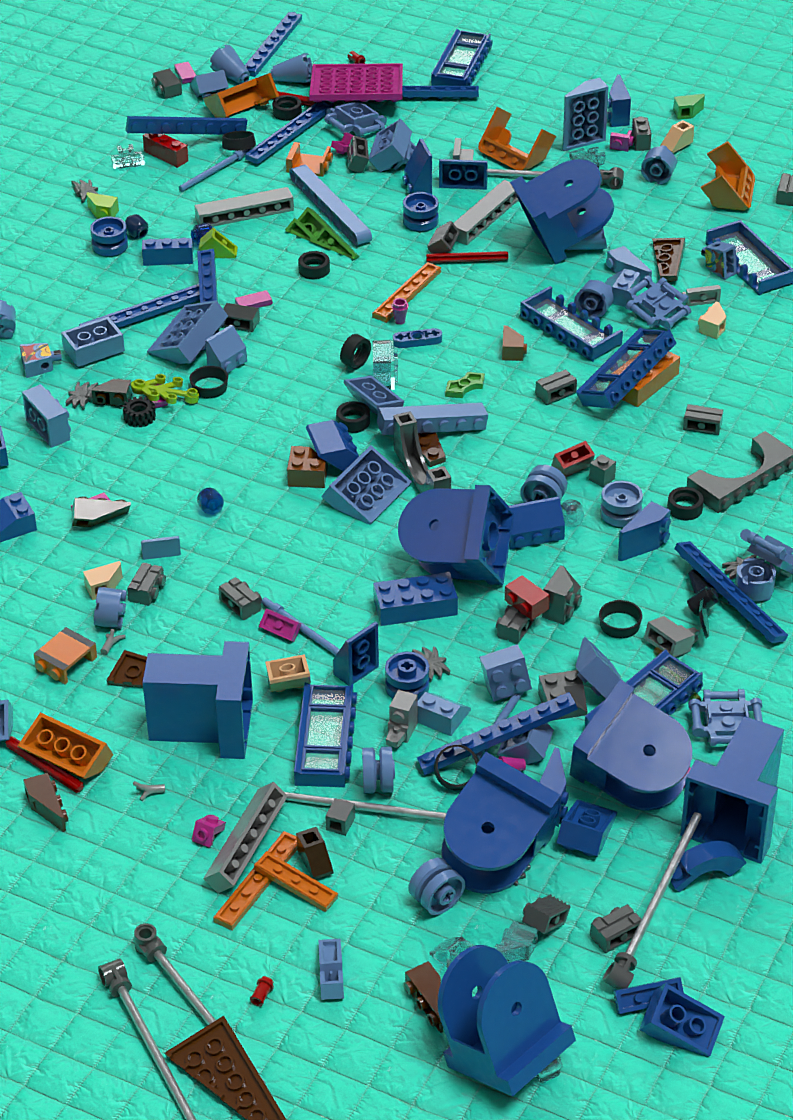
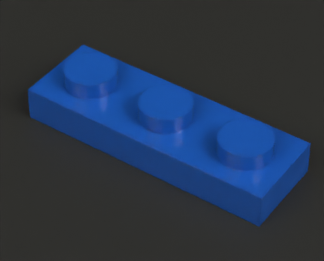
[613,977,684,1014]

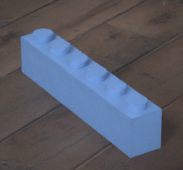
[377,403,488,435]

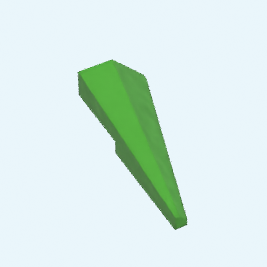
[285,207,360,260]

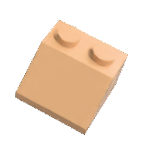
[265,654,311,692]

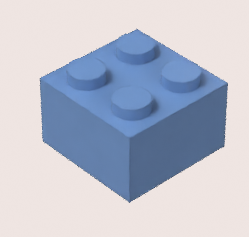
[479,644,532,702]

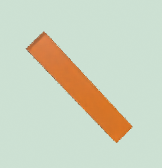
[372,262,441,323]
[213,831,297,931]

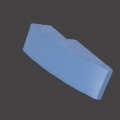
[318,939,344,1000]

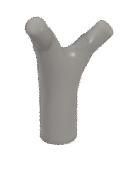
[101,629,126,655]
[133,781,165,801]

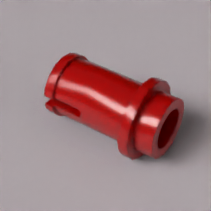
[348,51,366,64]
[250,976,274,1007]

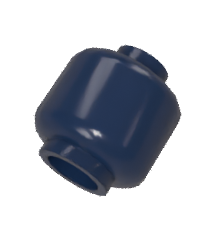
[125,214,148,238]

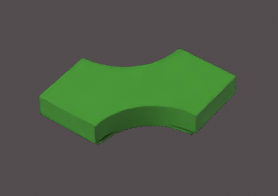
[445,372,485,398]

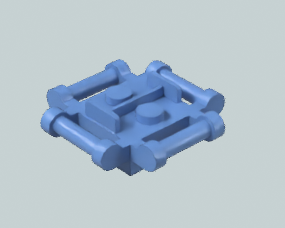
[324,101,387,137]
[623,276,691,329]
[740,529,793,574]
[688,689,763,746]

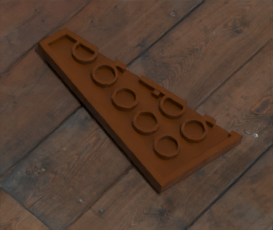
[164,1016,287,1120]

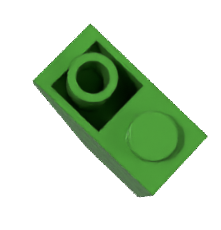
[673,94,705,120]

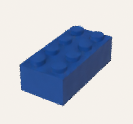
[373,572,458,626]

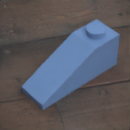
[606,246,652,282]

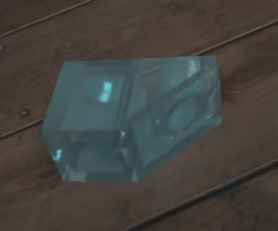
[495,921,538,963]
[430,937,474,968]

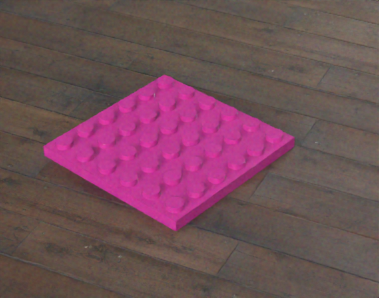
[309,63,403,102]

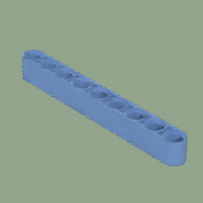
[289,165,372,246]

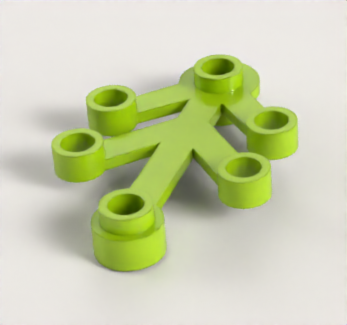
[131,374,199,404]

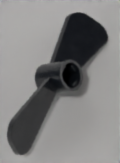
[687,569,718,639]

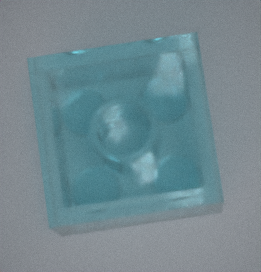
[372,340,398,390]

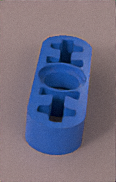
[393,328,442,348]

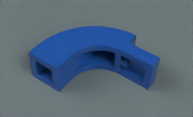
[671,841,746,892]

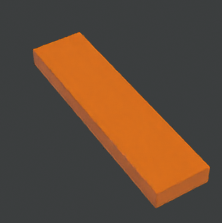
[254,851,338,912]

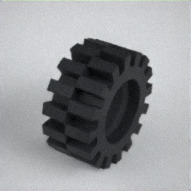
[123,396,156,428]

